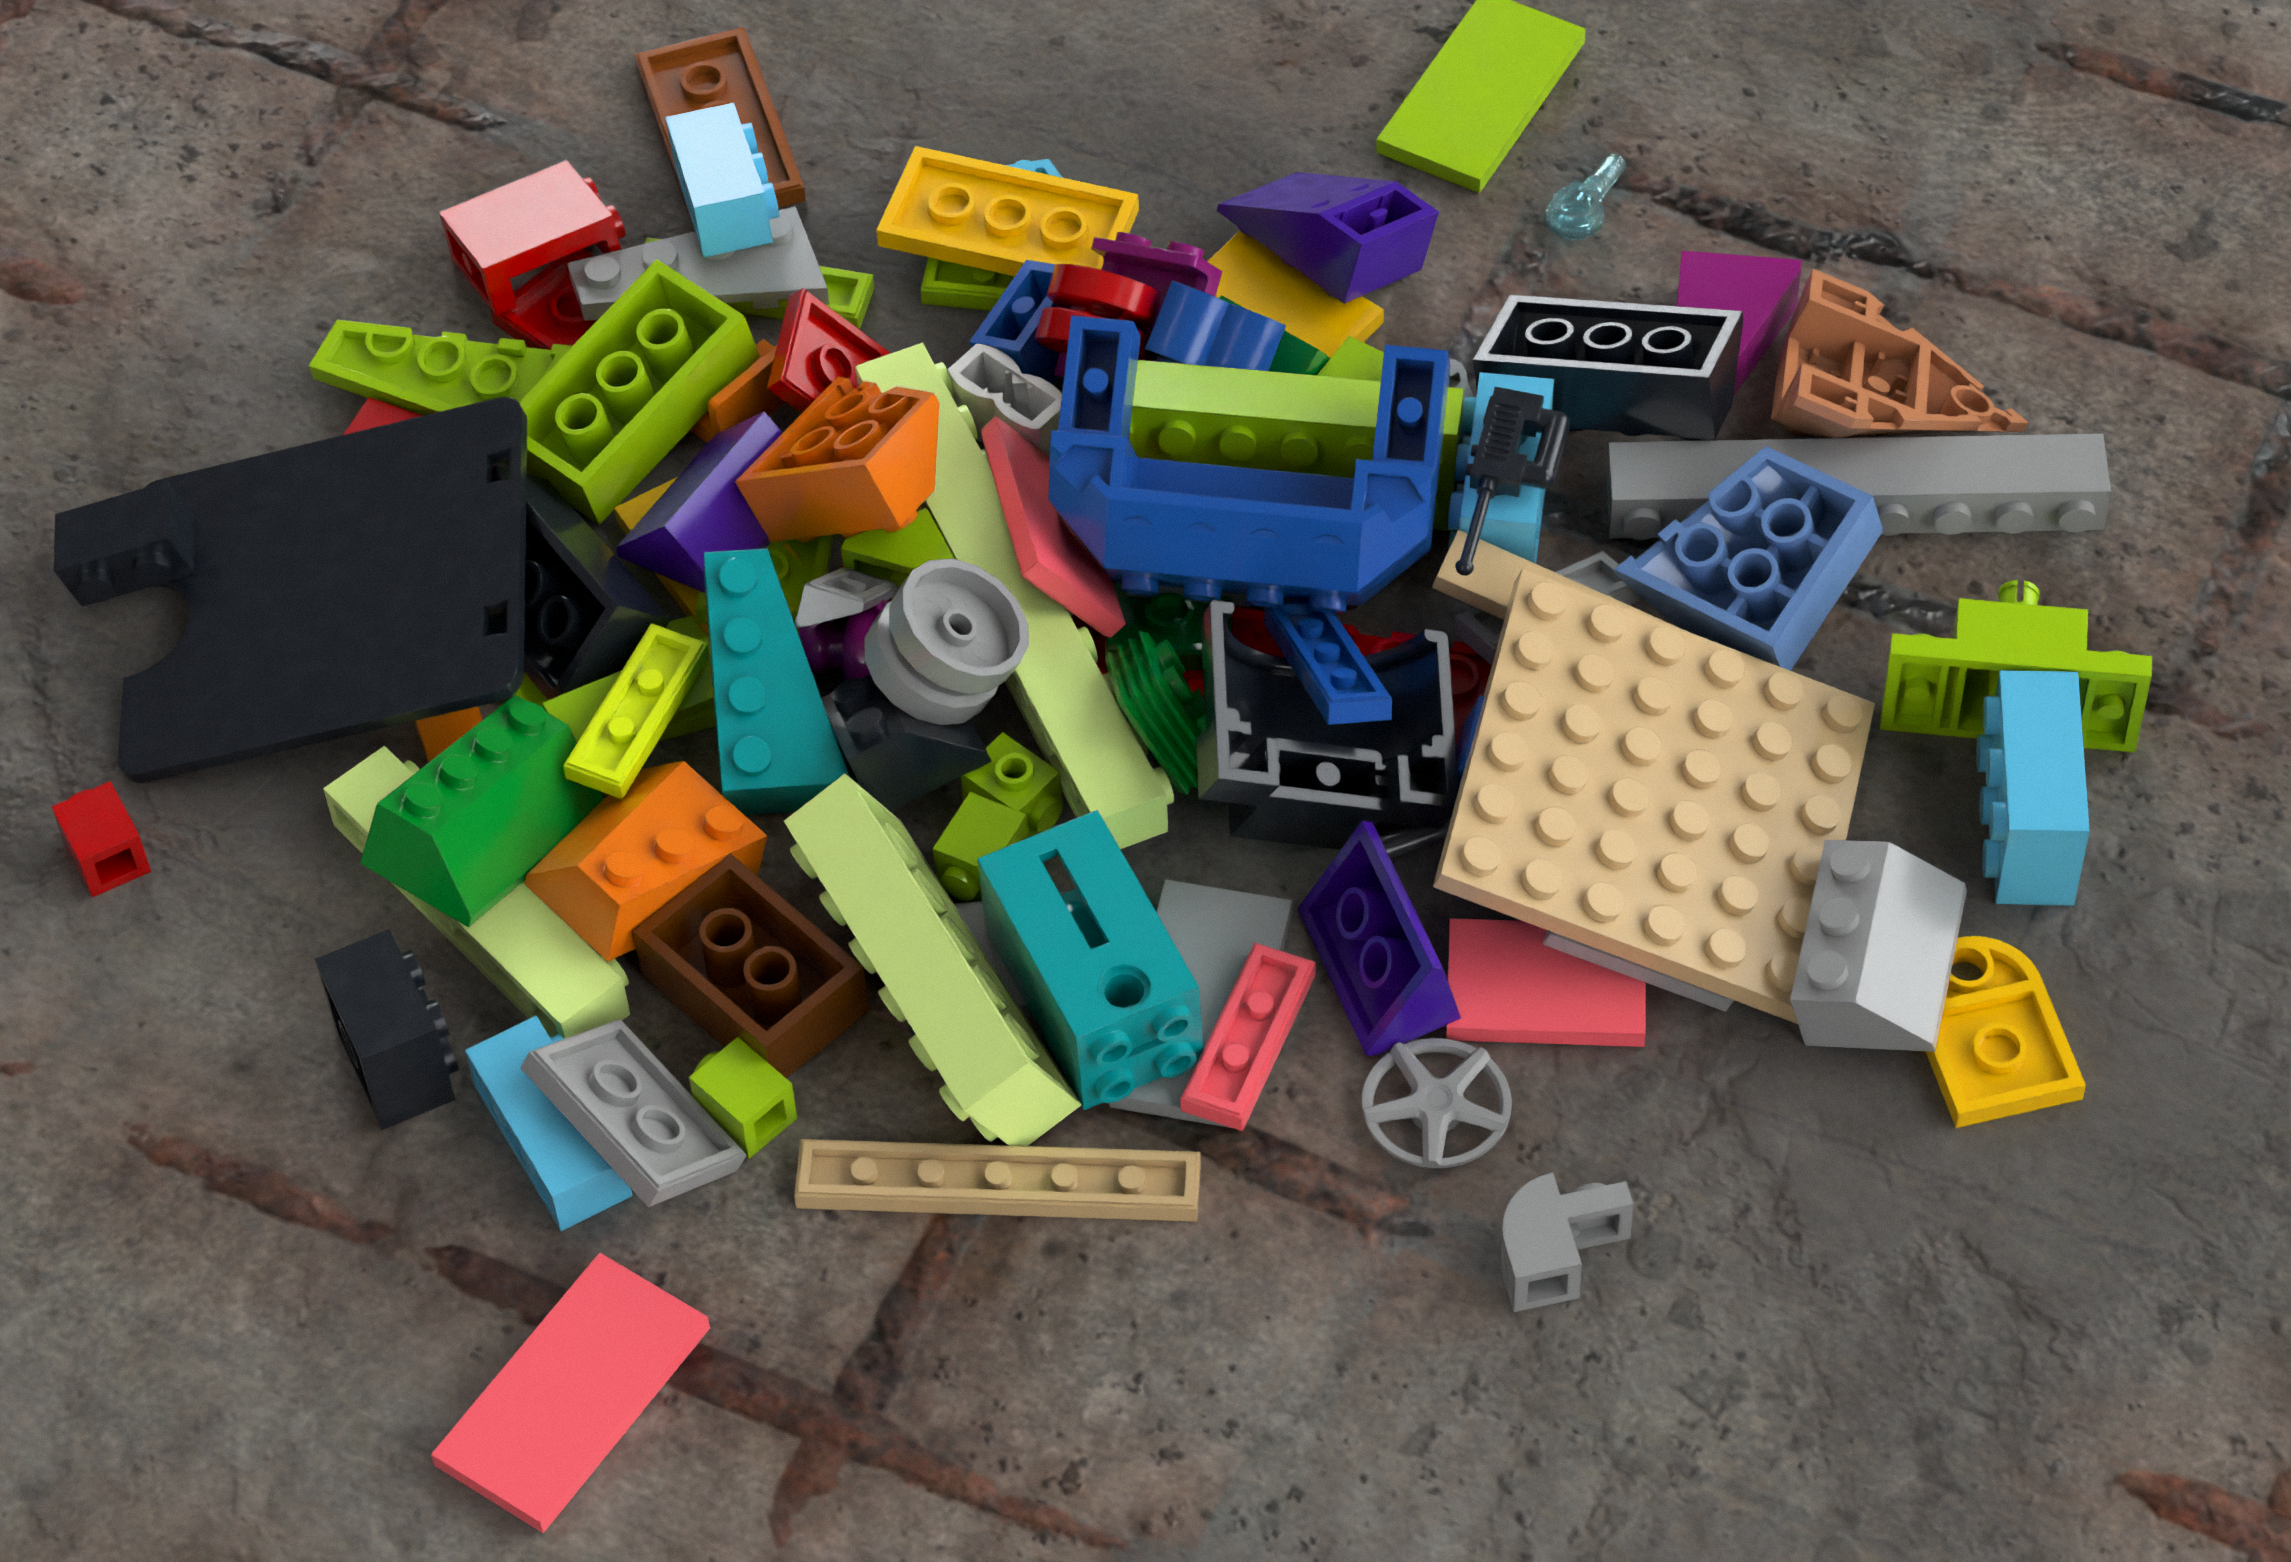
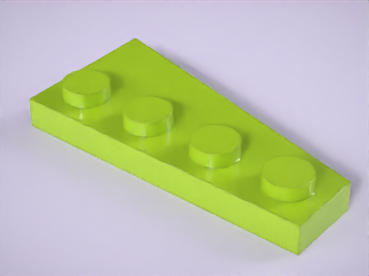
[308,320,572,416]

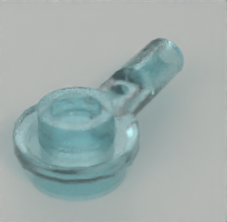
[1545,153,1626,240]

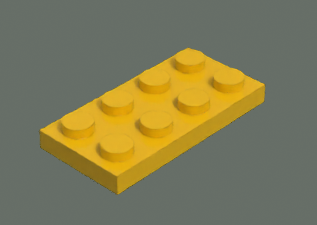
[876,146,1139,276]

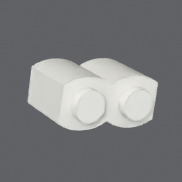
[948,344,1062,456]

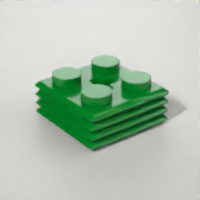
[1105,631,1206,795]

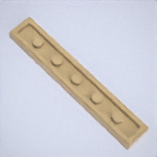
[794,1139,1201,1222]

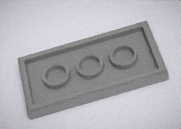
[1109,879,1292,1128]

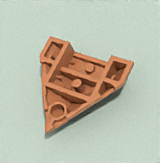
[1771,269,2029,439]

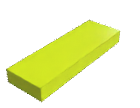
[563,623,709,800]

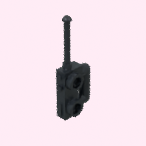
[1455,387,1570,576]

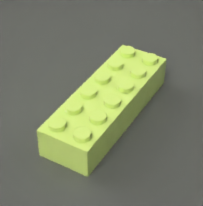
[784,774,1082,1146]

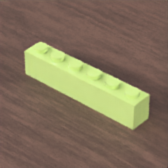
[323,746,630,1039]

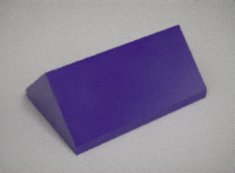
[616,411,782,593]
[1297,821,1461,1056]

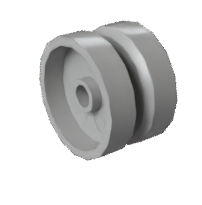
[865,559,1029,725]

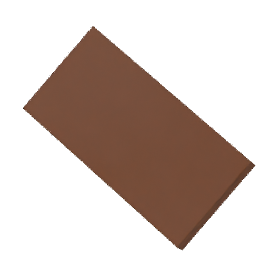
[634,27,806,229]

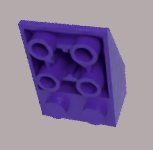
[1217,172,1439,304]

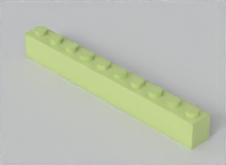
[855,342,1174,849]

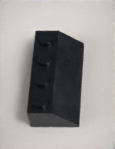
[1473,295,1743,441]
[489,465,671,700]

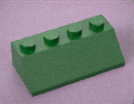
[360,694,603,928]

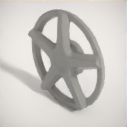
[1362,1038,1512,1169]

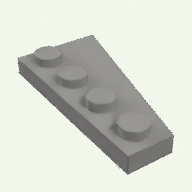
[567,206,829,321]

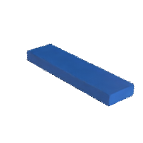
[1264,600,1392,725]

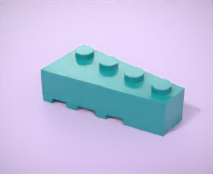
[704,548,849,815]

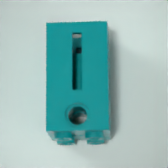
[977,810,1203,1110]

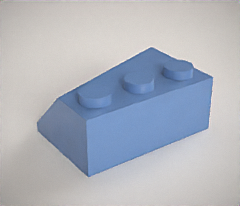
[1614,446,1883,671]

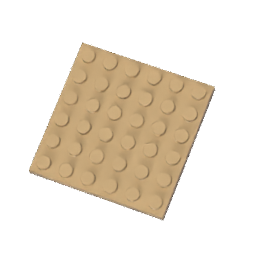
[1433,568,1875,1024]

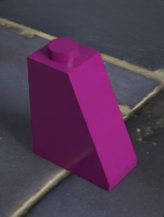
[1677,250,1802,397]

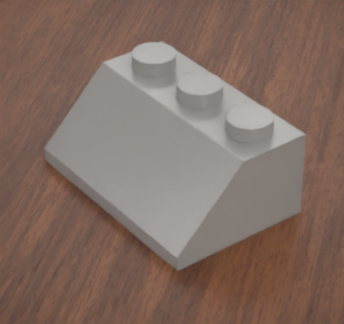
[1790,840,1967,1052]

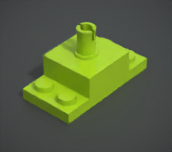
[1880,580,2152,753]

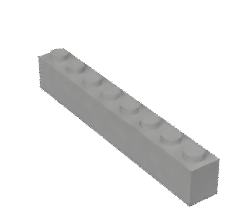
[1606,434,2111,540]

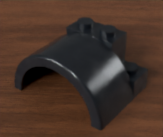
[1196,600,1459,850]

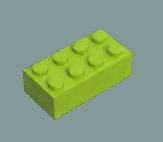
[519,259,760,525]

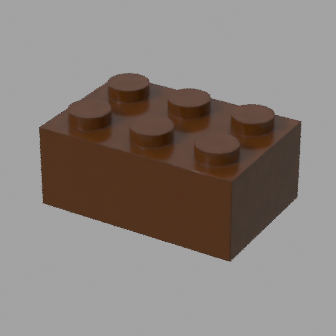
[633,853,869,1079]

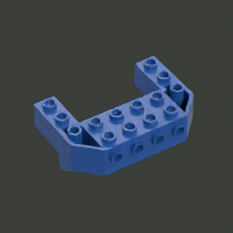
[1048,315,1451,614]

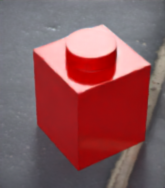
[51,781,152,898]

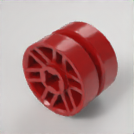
[1034,264,1161,360]

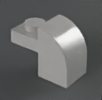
[1501,1172,1634,1312]

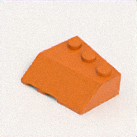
[735,377,940,543]
[525,761,767,962]

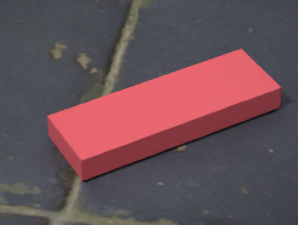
[1180,942,1316,1131]

